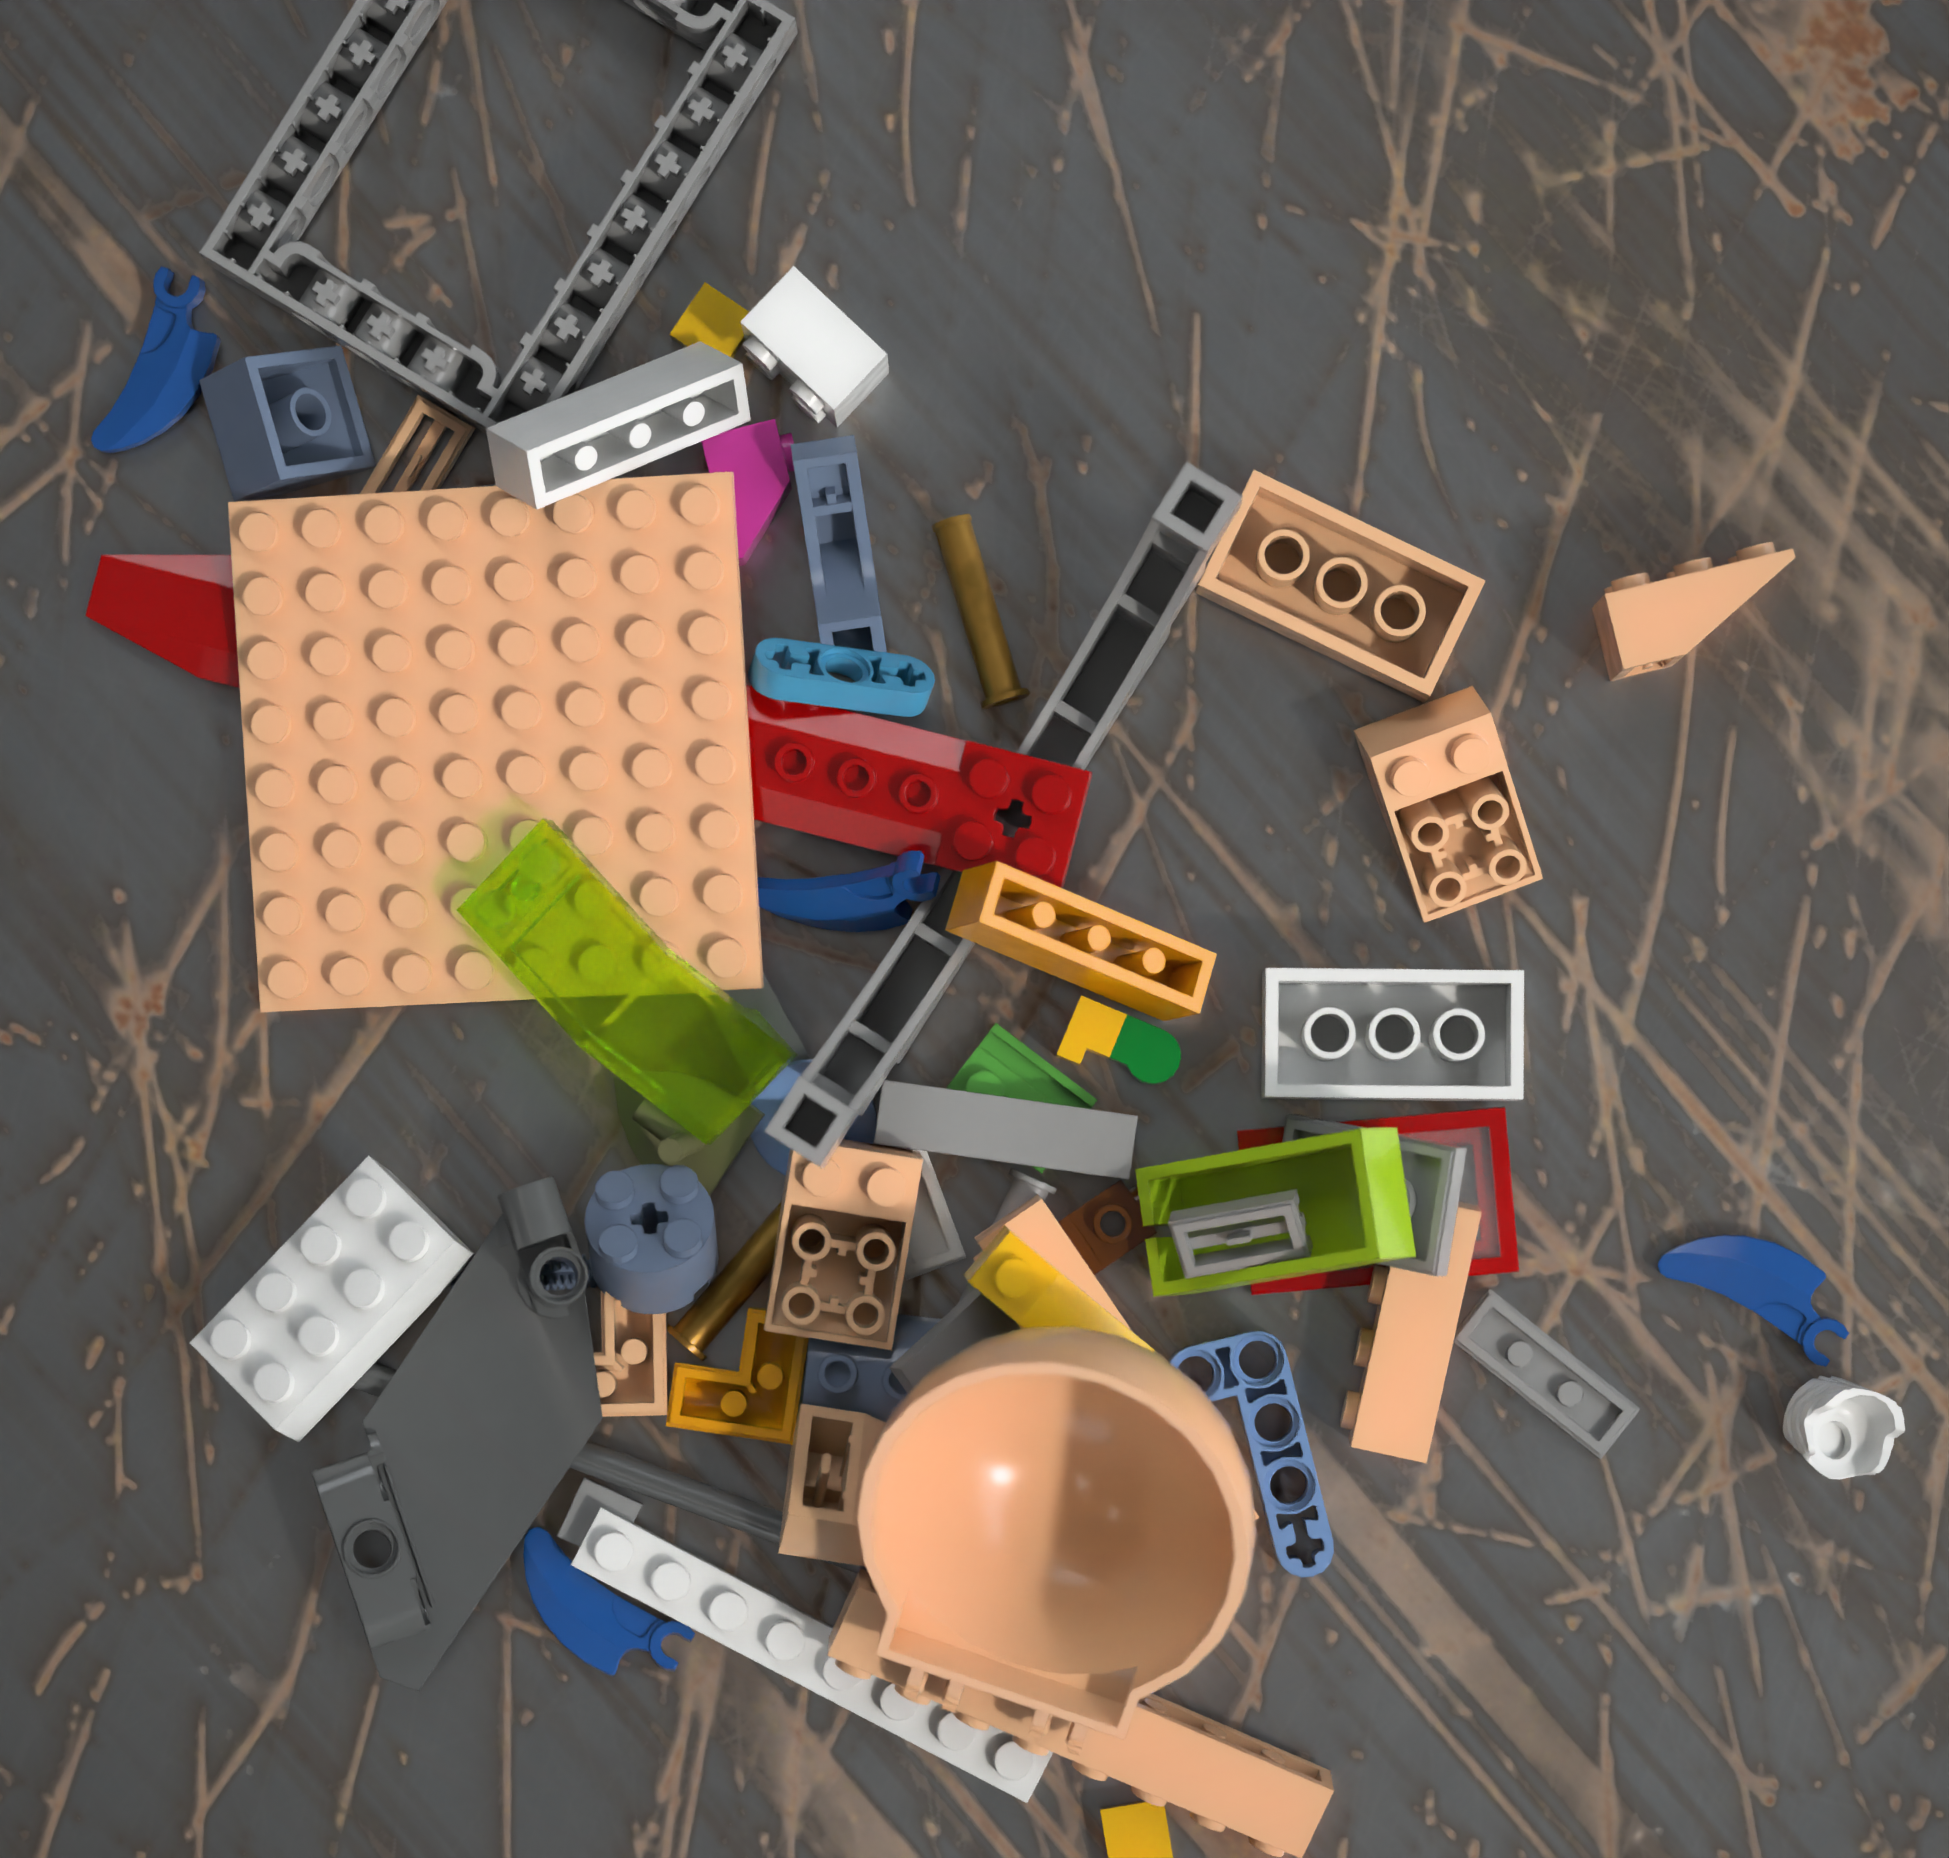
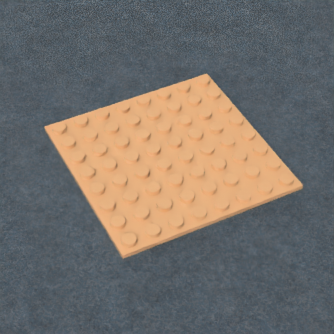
[228,472,764,1012]

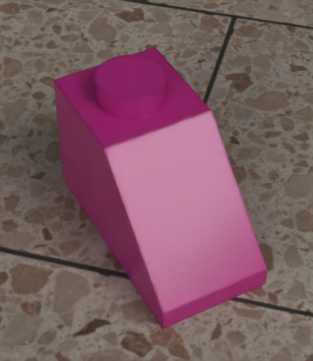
[702,419,794,566]

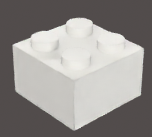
[740,266,889,427]

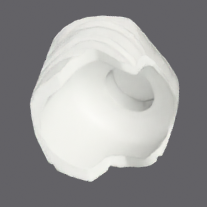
[1783,1375,1905,1479]

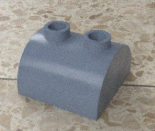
[802,1314,942,1422]

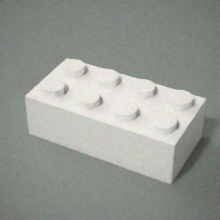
[1261,968,1524,1101]
[190,1155,475,1442]

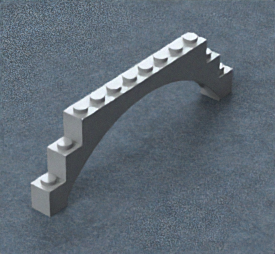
[764,462,1243,1169]

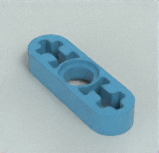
[748,638,935,717]

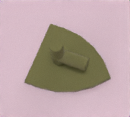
[613,1069,765,1196]

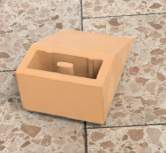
[1592,542,1795,681]
[1353,686,1543,923]
[764,1139,923,1350]
[778,1403,886,1566]

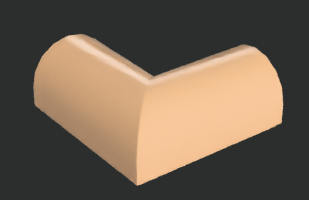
[593,1291,668,1417]

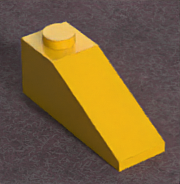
[964,1226,1154,1352]

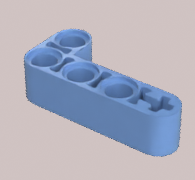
[1168,1330,1334,1577]

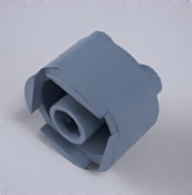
[585,1164,719,1314]

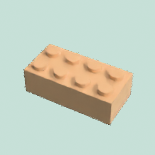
[1196,470,1485,703]

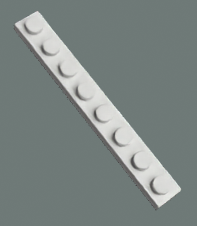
[571,1507,1053,1803]

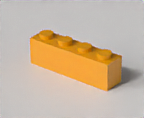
[945,861,1217,1021]

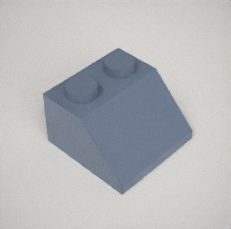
[199,345,376,502]

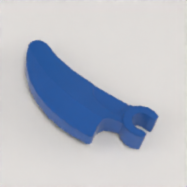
[91,266,221,453]
[757,851,941,932]
[1657,1234,1849,1367]
[523,1527,695,1676]

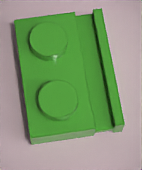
[946,1023,1097,1174]

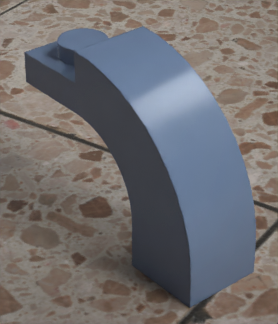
[791,435,887,653]

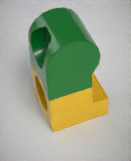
[1056,995,1181,1085]

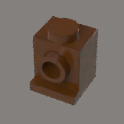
[1058,1180,1157,1275]

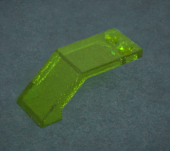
[457,818,797,1145]

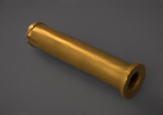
[932,514,1030,709]
[666,1200,782,1361]

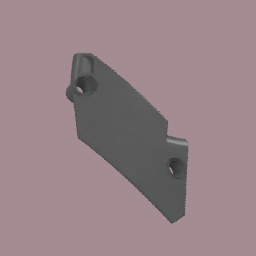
[311,1177,603,1691]

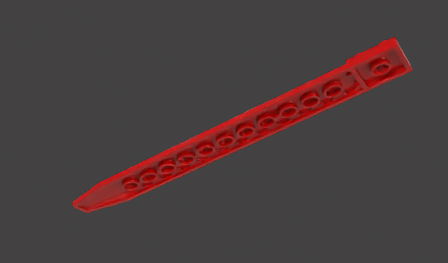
[85,554,1093,889]

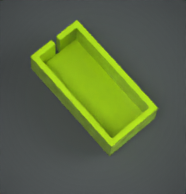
[1135,1128,1416,1297]

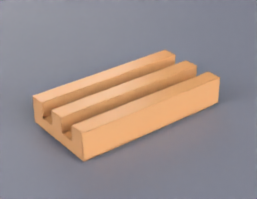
[360,395,475,494]

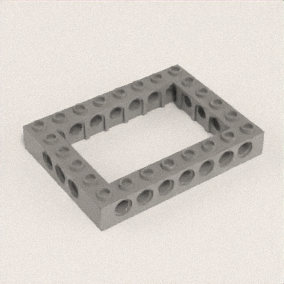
[199,0,798,434]

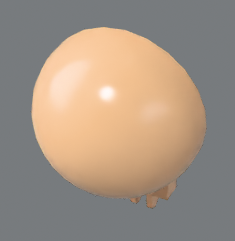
[857,1326,1256,1755]

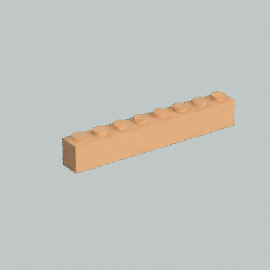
[827,1568,1334,1858]

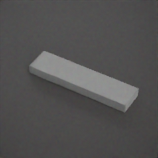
[874,1080,1138,1180]

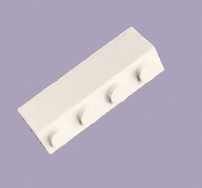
[486,341,751,510]

